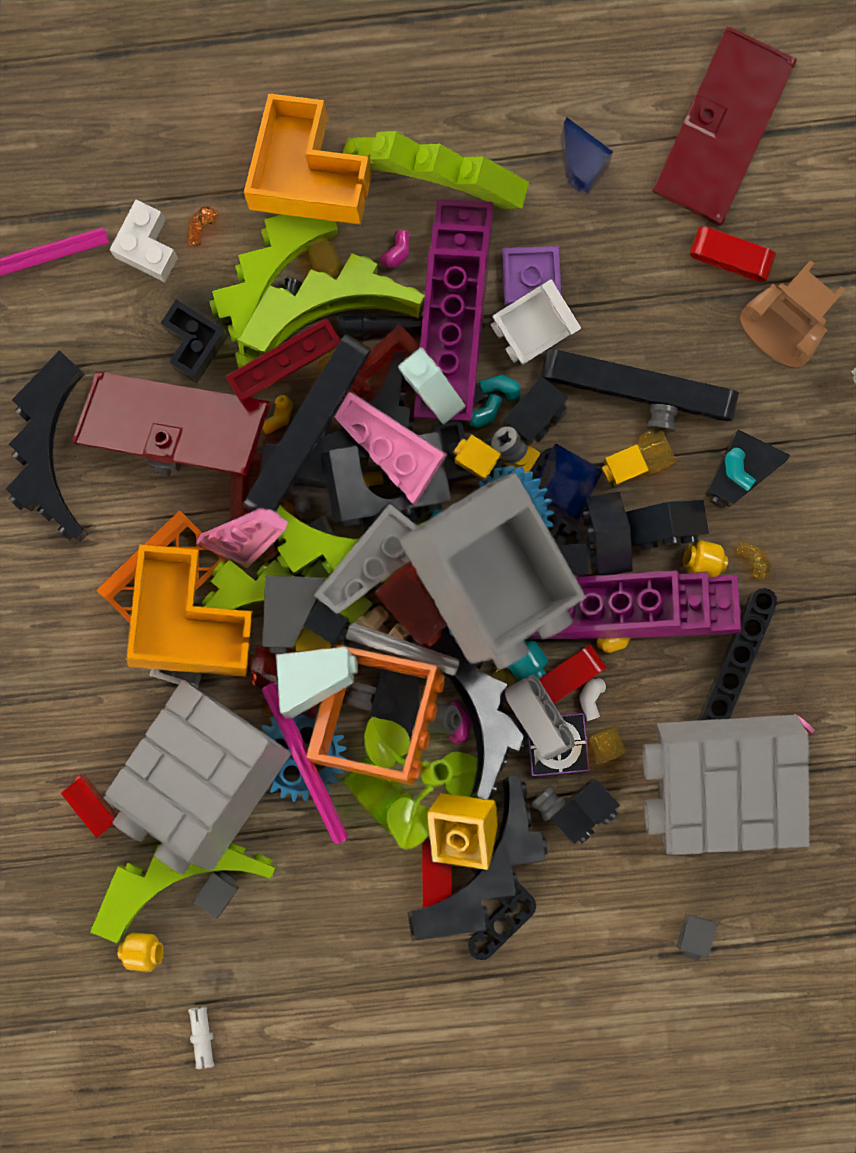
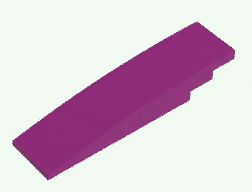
[414,199,494,422]
[525,570,741,639]

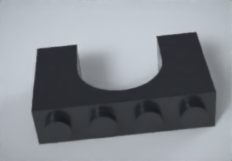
[321,432,451,527]

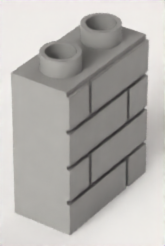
[399,473,585,669]
[104,680,291,874]
[643,715,809,855]

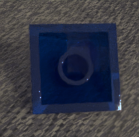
[560,117,613,194]
[537,444,602,521]

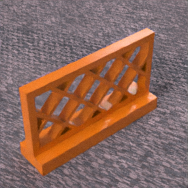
[96,510,228,623]

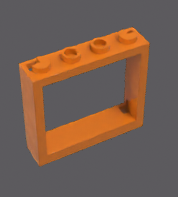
[306,645,445,786]

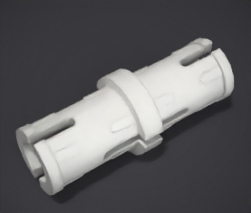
[188,1007,214,1069]

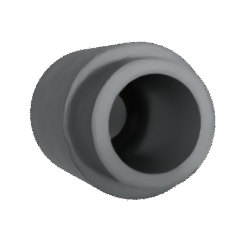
[417,704,461,734]

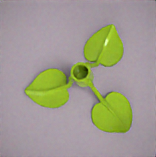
[364,717,477,849]

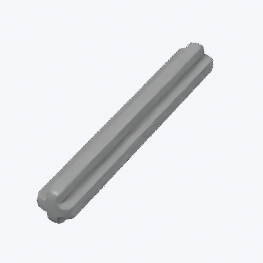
[346,623,459,675]

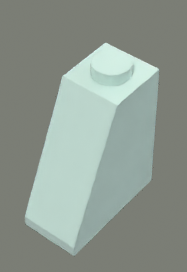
[398,348,466,425]
[277,647,358,719]

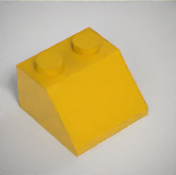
[428,793,497,870]

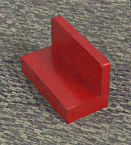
[61,775,117,838]

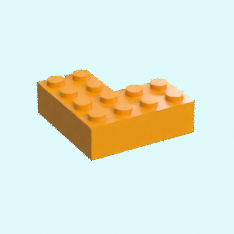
[244,94,372,225]
[127,545,252,677]

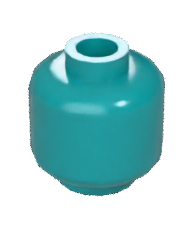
[507,639,548,681]

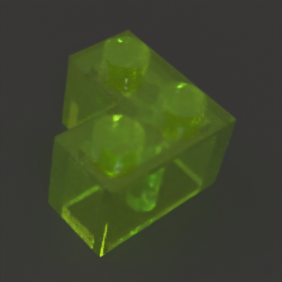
[342,756,415,836]

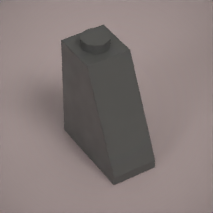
[262,576,325,654]

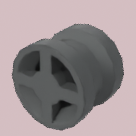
[647,404,678,432]
[491,427,528,463]
[344,682,377,710]
[530,785,567,822]

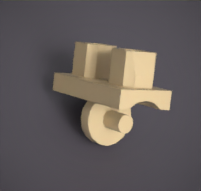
[355,605,410,657]

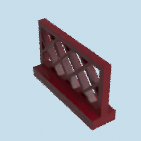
[226,318,340,403]

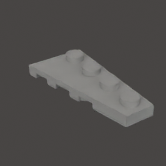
[314,504,417,614]

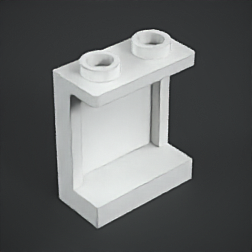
[490,279,581,365]

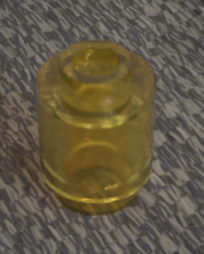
[306,237,344,279]

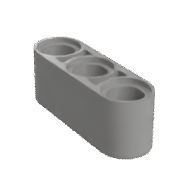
[505,675,575,760]

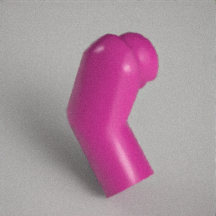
[380,230,409,269]
[449,700,471,745]

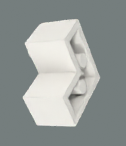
[110,200,178,282]

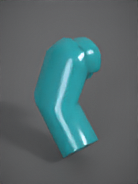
[479,375,521,401]
[465,394,502,428]
[725,448,756,491]

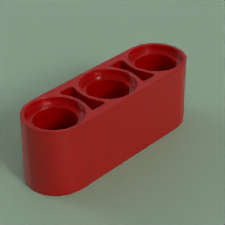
[689,226,776,282]
[538,644,607,704]
[422,838,452,908]

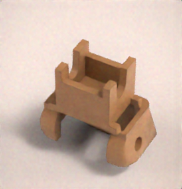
[739,260,845,369]

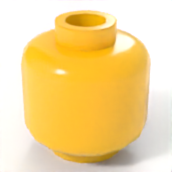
[683,540,728,578]
[118,932,164,972]

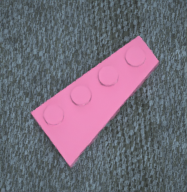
[334,392,447,504]
[196,508,288,568]

